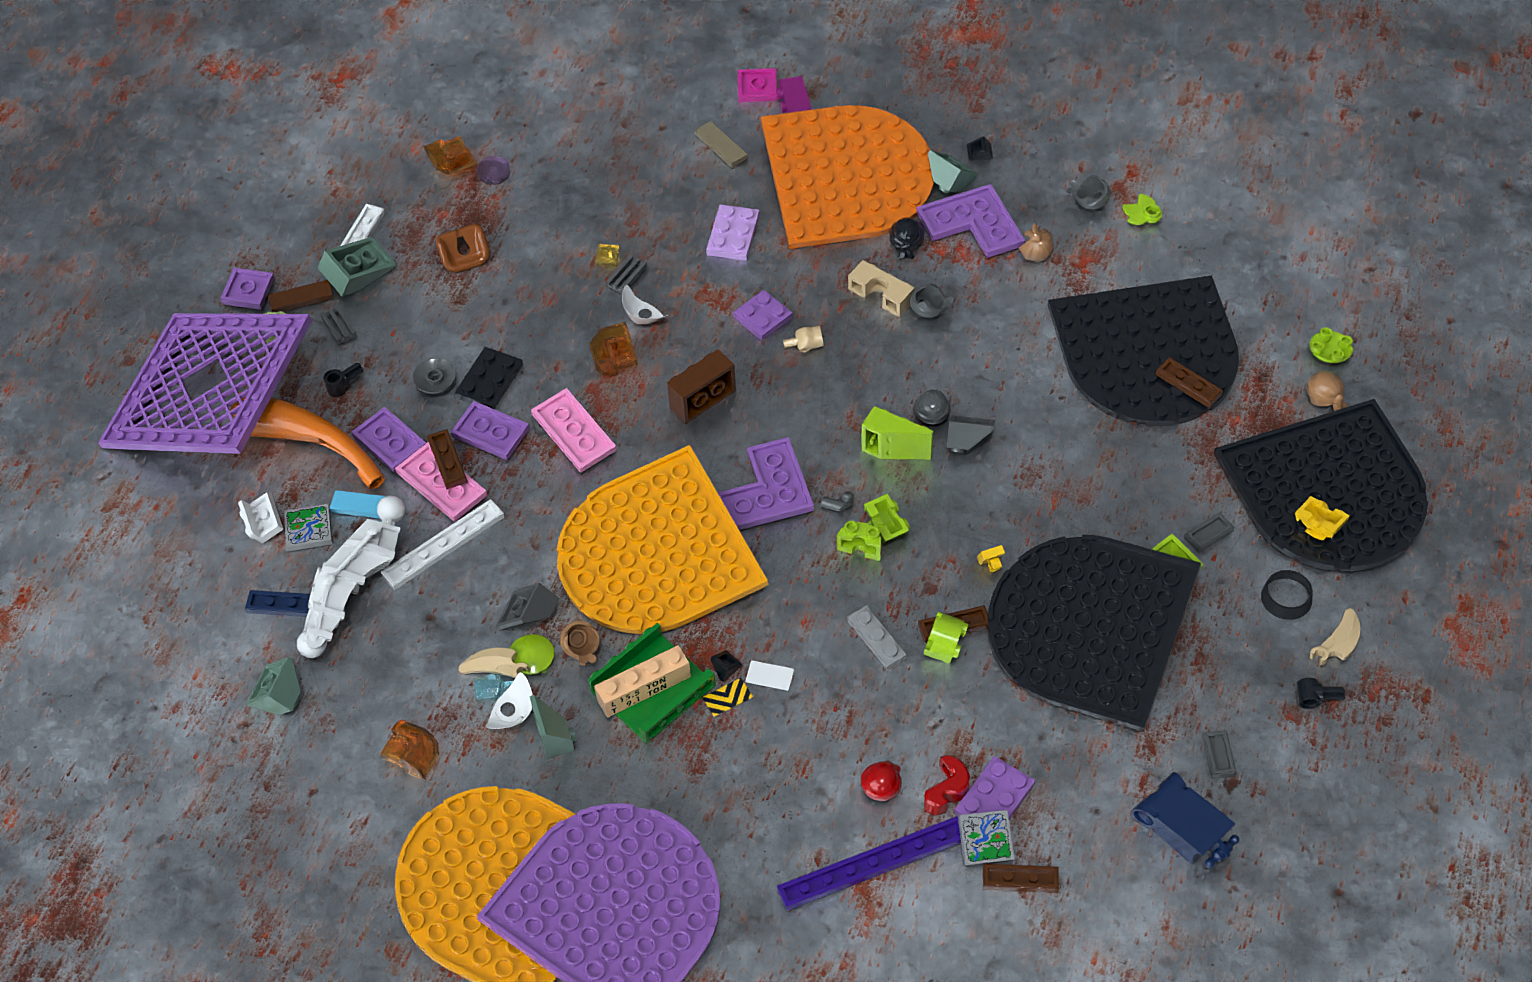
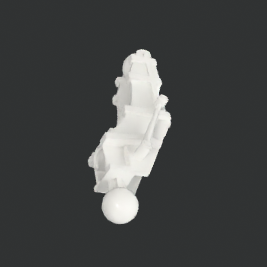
[297,496,405,658]

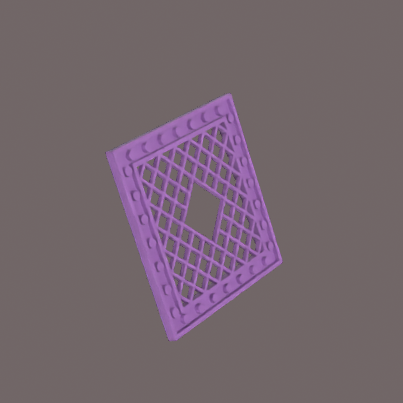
[98,313,313,454]

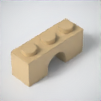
[848,260,914,317]

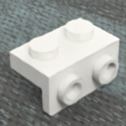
[238,492,283,544]

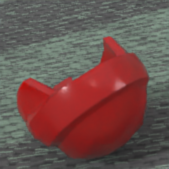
[861,760,902,801]

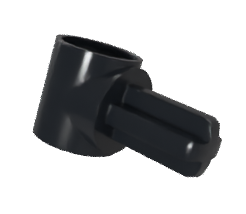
[323,363,364,397]
[1297,678,1345,709]

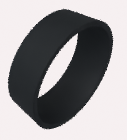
[1261,570,1313,620]

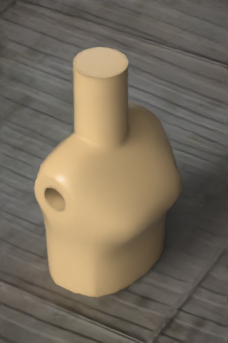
[783,326,824,352]

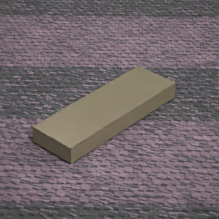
[695,121,748,168]

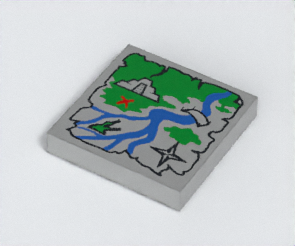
[284,504,333,551]
[958,810,1014,866]

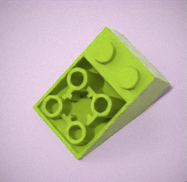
[862,406,933,460]

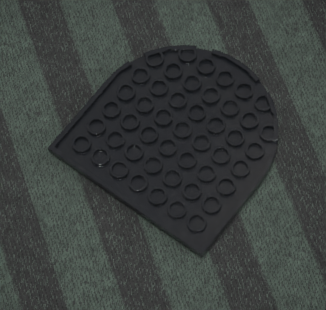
[1048,275,1239,426]
[1214,399,1428,572]
[988,535,1201,732]

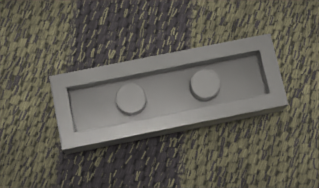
[848,606,907,671]

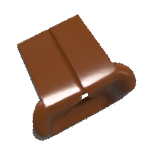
[436,224,490,273]

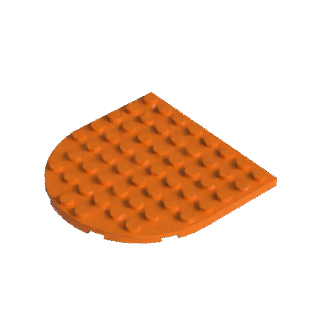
[761,105,934,249]

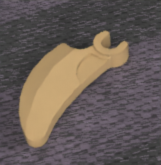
[1310,608,1361,666]
[458,647,530,678]

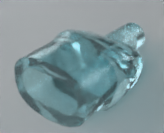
[473,674,514,701]

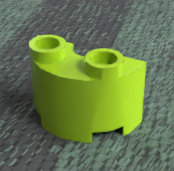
[864,493,910,543]
[837,521,881,561]
[923,611,969,664]

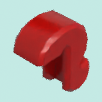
[924,755,970,815]

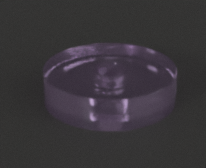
[477,156,510,185]

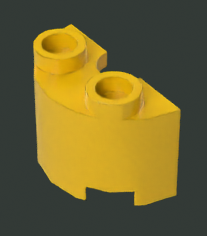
[1295,496,1350,540]

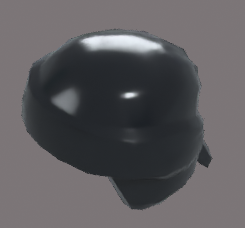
[890,217,925,260]

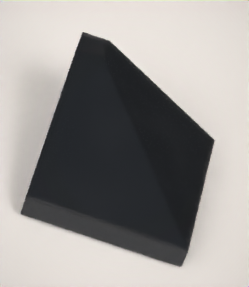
[710,650,742,682]

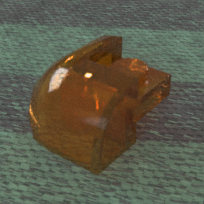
[423,136,477,177]
[589,322,638,376]
[380,719,439,780]

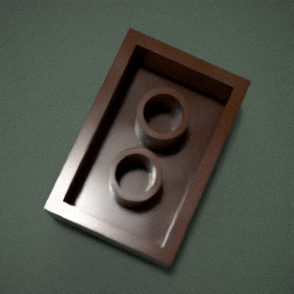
[667,349,736,424]

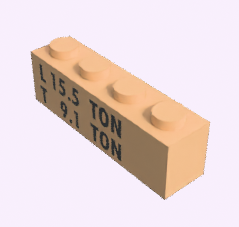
[594,645,691,718]

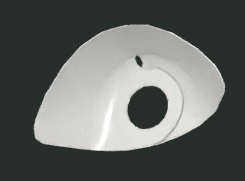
[622,285,670,324]
[485,672,533,729]

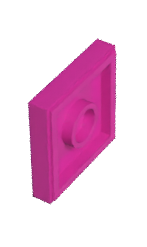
[738,68,778,102]

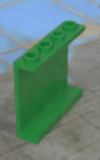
[588,623,716,744]

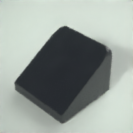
[967,136,993,160]

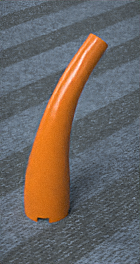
[230,392,385,490]

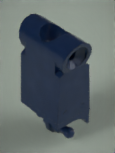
[1131,772,1240,868]

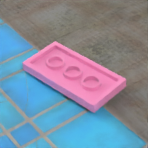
[531,388,617,473]
[395,442,488,522]

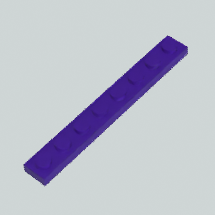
[777,815,961,911]

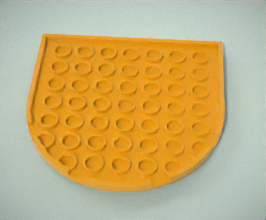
[557,445,769,634]
[395,786,575,982]

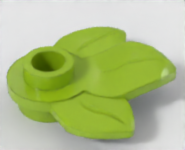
[1122,193,1162,225]

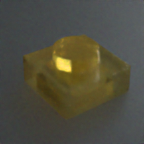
[595,244,620,266]

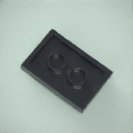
[454,347,523,409]

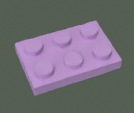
[706,204,760,261]

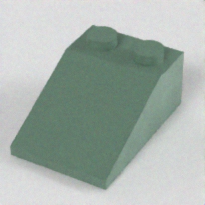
[318,237,397,296]

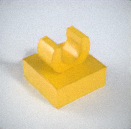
[977,545,1005,573]

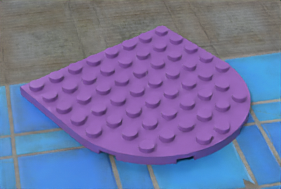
[477,803,720,982]

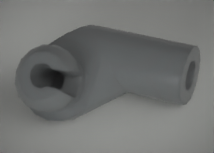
[821,491,854,511]

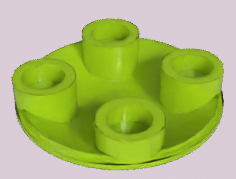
[1309,327,1353,363]
[509,634,554,675]

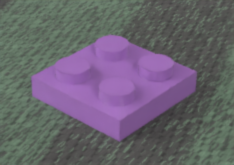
[220,268,275,310]
[733,290,793,341]

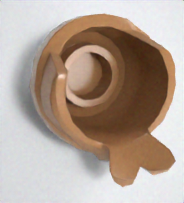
[1019,223,1054,262]
[1307,371,1348,411]
[559,621,600,666]

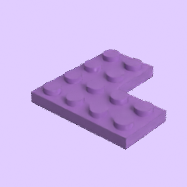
[916,184,1025,258]
[718,437,814,530]

